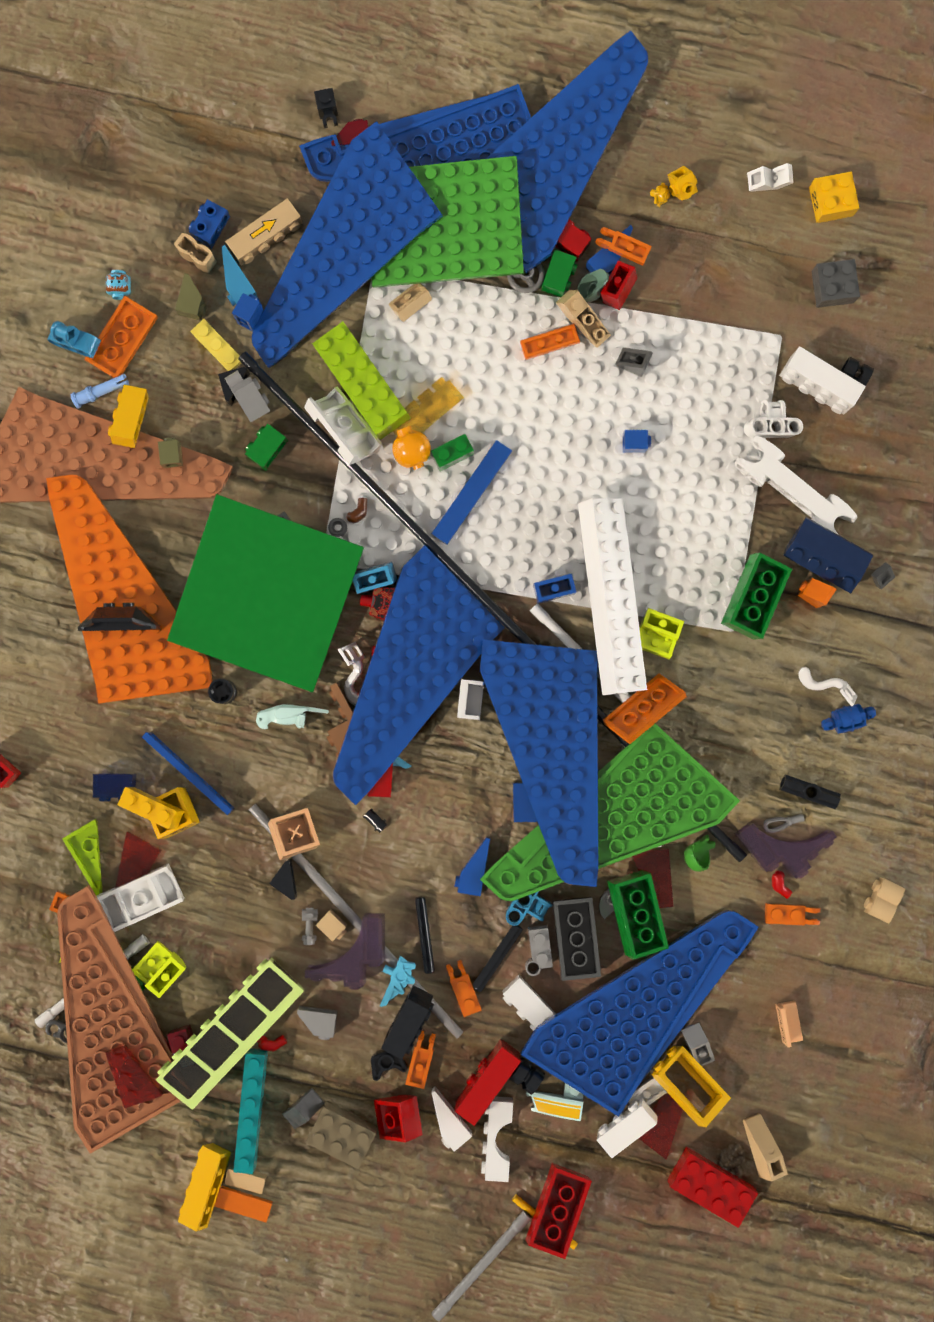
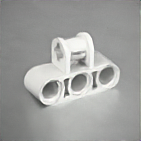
[744,400,803,438]

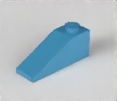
[222,245,258,306]

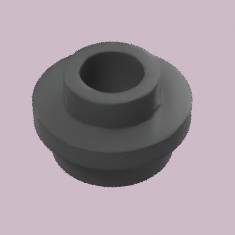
[328,518,347,537]

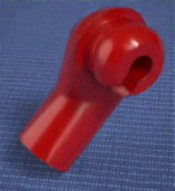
[771,870,792,899]
[257,1035,287,1052]

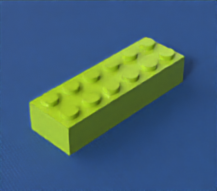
[312,321,411,440]

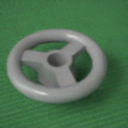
[507,263,545,293]

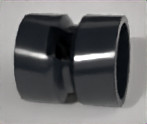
[841,357,874,386]
[208,679,237,704]
[509,1057,545,1095]

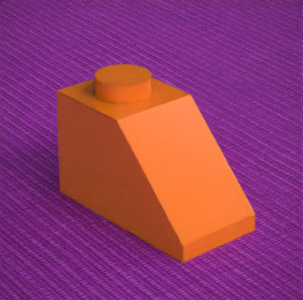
[797,578,837,608]

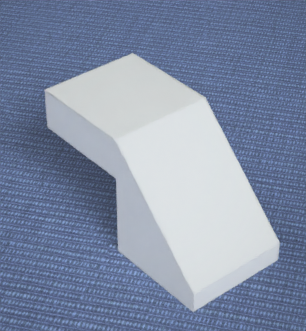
[747,163,794,192]

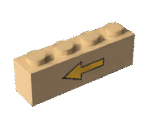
[225,198,303,266]

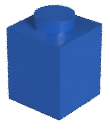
[623,430,651,453]

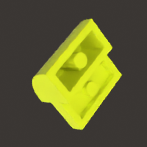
[639,608,684,660]
[132,941,186,998]

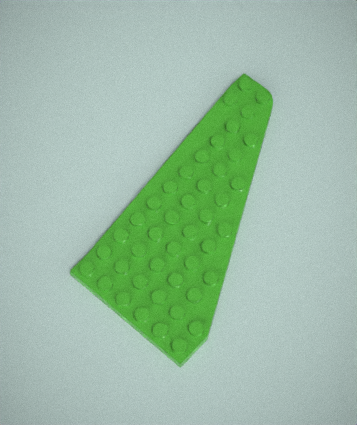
[480,724,740,901]

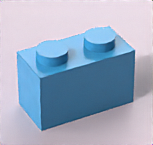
[353,562,398,594]

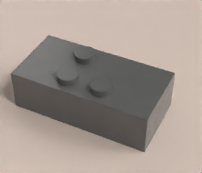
[552,897,601,981]

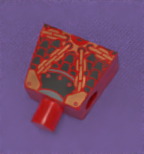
[360,588,395,620]

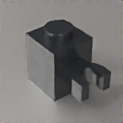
[314,88,338,128]

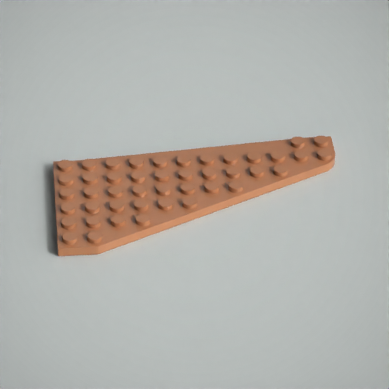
[0,387,233,503]
[57,885,193,1154]

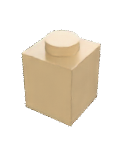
[316,909,348,942]

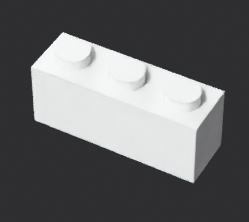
[502,975,556,1031]
[597,1098,658,1158]

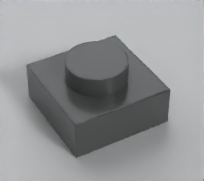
[871,562,895,589]

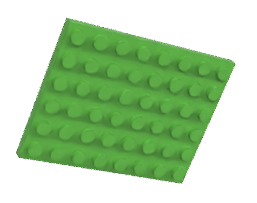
[372,156,524,288]

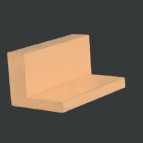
[775,1001,803,1048]

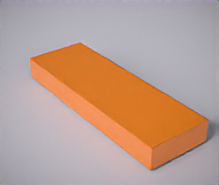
[520,324,580,360]
[214,1185,273,1222]

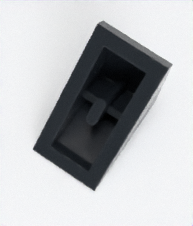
[218,367,250,406]
[269,859,297,900]

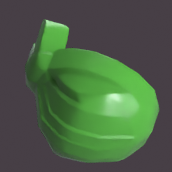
[684,835,715,872]

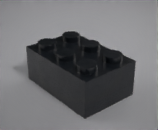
[381,985,434,1060]

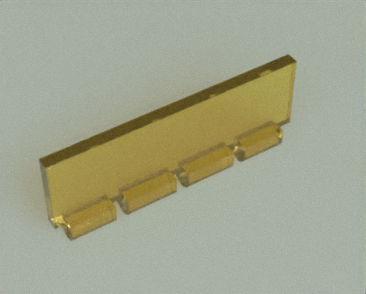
[393,377,464,436]

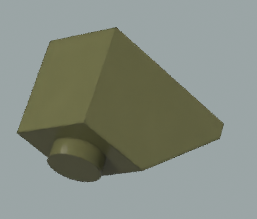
[175,273,207,321]

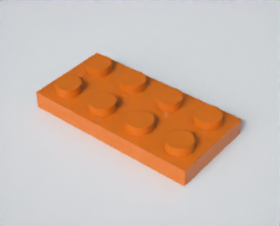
[84,296,158,378]
[603,673,687,744]

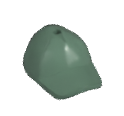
[577,269,609,302]

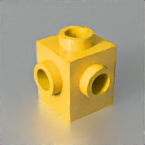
[668,166,698,201]

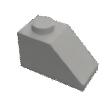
[297,1006,338,1040]
[681,1023,715,1066]

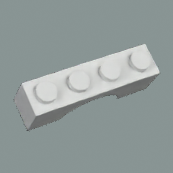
[481,1097,513,1182]

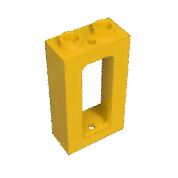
[651,1046,731,1127]

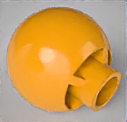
[392,426,431,470]

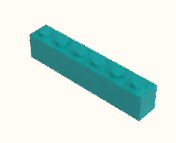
[233,1048,268,1174]

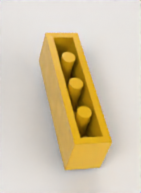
[178,1143,231,1232]

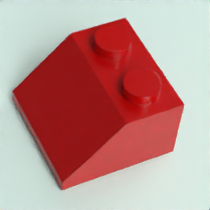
[374,1095,423,1143]

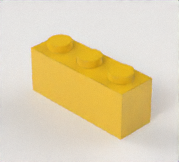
[108,385,149,448]
[117,787,185,829]

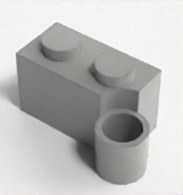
[225,370,270,422]
[525,925,553,976]

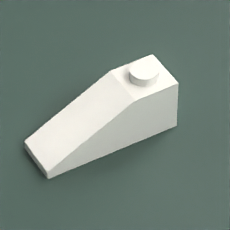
[432,1086,472,1152]

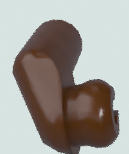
[346,498,368,523]

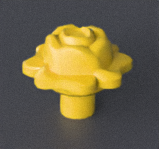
[650,182,670,207]

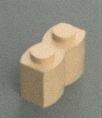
[174,233,217,273]
[864,877,905,924]

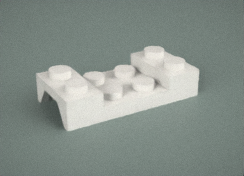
[304,386,382,465]
[96,863,184,932]

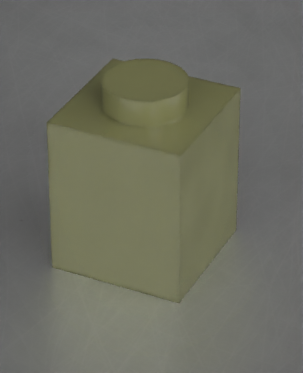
[158,438,183,468]

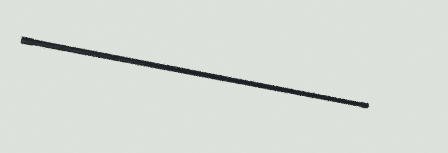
[238,352,747,862]

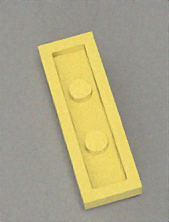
[190,319,241,371]

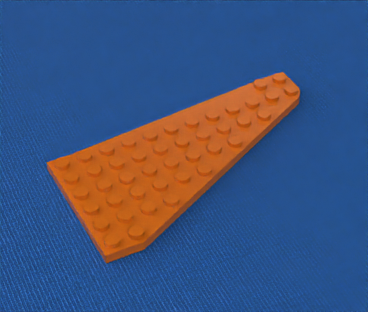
[46,475,213,704]

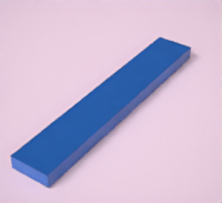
[431,440,512,545]
[142,732,235,815]

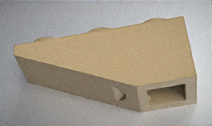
[556,290,611,348]
[743,1113,788,1181]

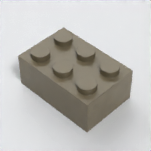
[306,1101,377,1169]

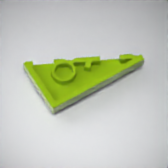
[62,819,103,896]

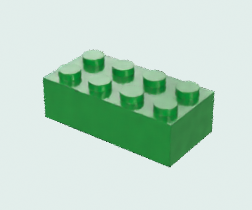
[721,552,792,640]
[607,870,669,960]

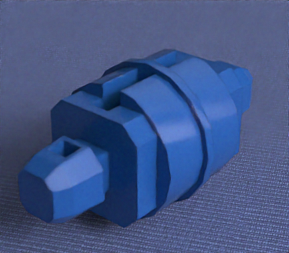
[821,704,876,734]

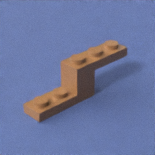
[327,683,353,758]

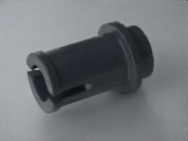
[363,808,388,833]

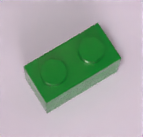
[541,250,578,297]
[245,424,288,471]
[431,434,474,472]

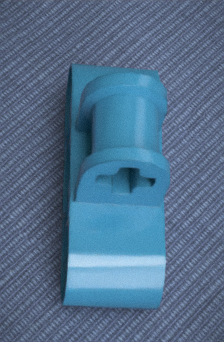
[47,321,101,358]
[505,891,553,926]

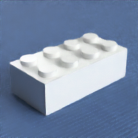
[779,346,866,415]

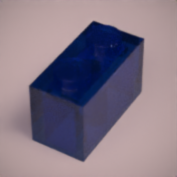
[93,774,136,801]

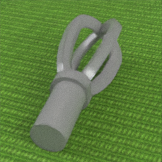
[763,814,804,833]

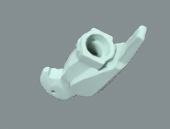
[256,704,329,729]

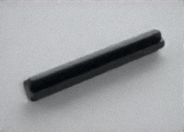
[415,897,435,974]
[472,925,523,992]

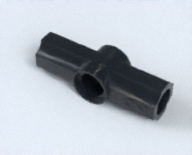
[779,774,841,810]

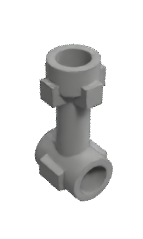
[302,908,318,945]

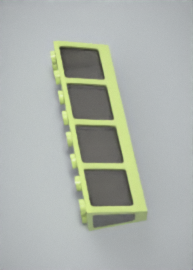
[156,957,305,1110]

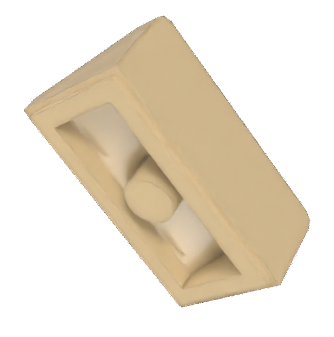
[389,283,432,322]
[224,1164,267,1194]

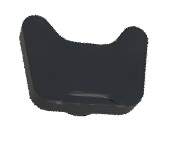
[371,1051,408,1081]

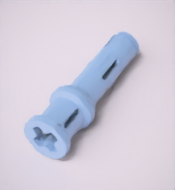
[70,373,129,409]

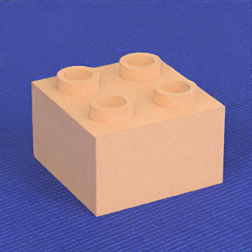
[268,808,320,860]

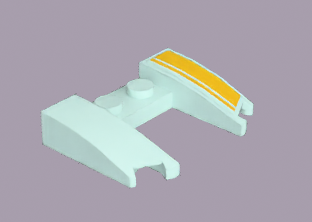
[526,1083,583,1121]

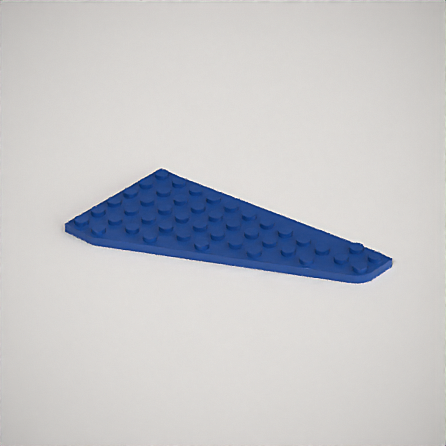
[486,31,648,273]
[299,84,531,182]
[252,121,443,368]
[333,545,505,805]
[480,640,598,887]
[520,910,759,1117]

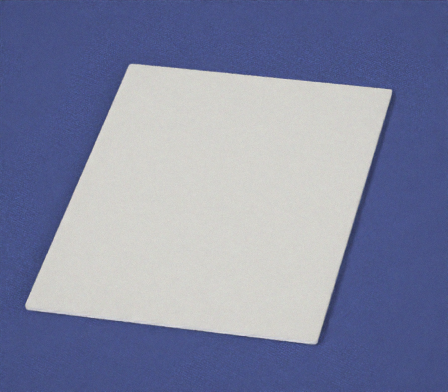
[326,277,782,632]

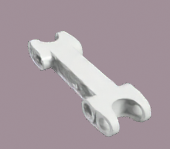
[735,436,858,534]

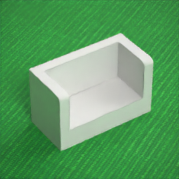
[457,679,484,720]

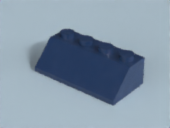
[784,517,873,594]

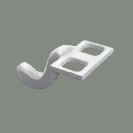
[338,642,365,706]
[798,667,857,706]

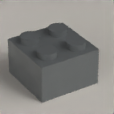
[811,259,860,308]

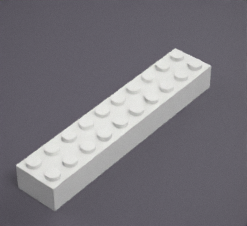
[578,498,647,695]

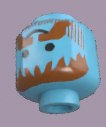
[106,270,131,300]

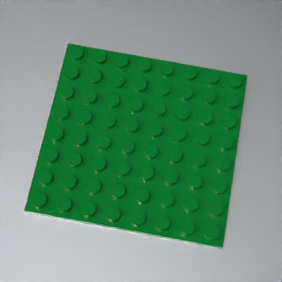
[167,494,364,692]

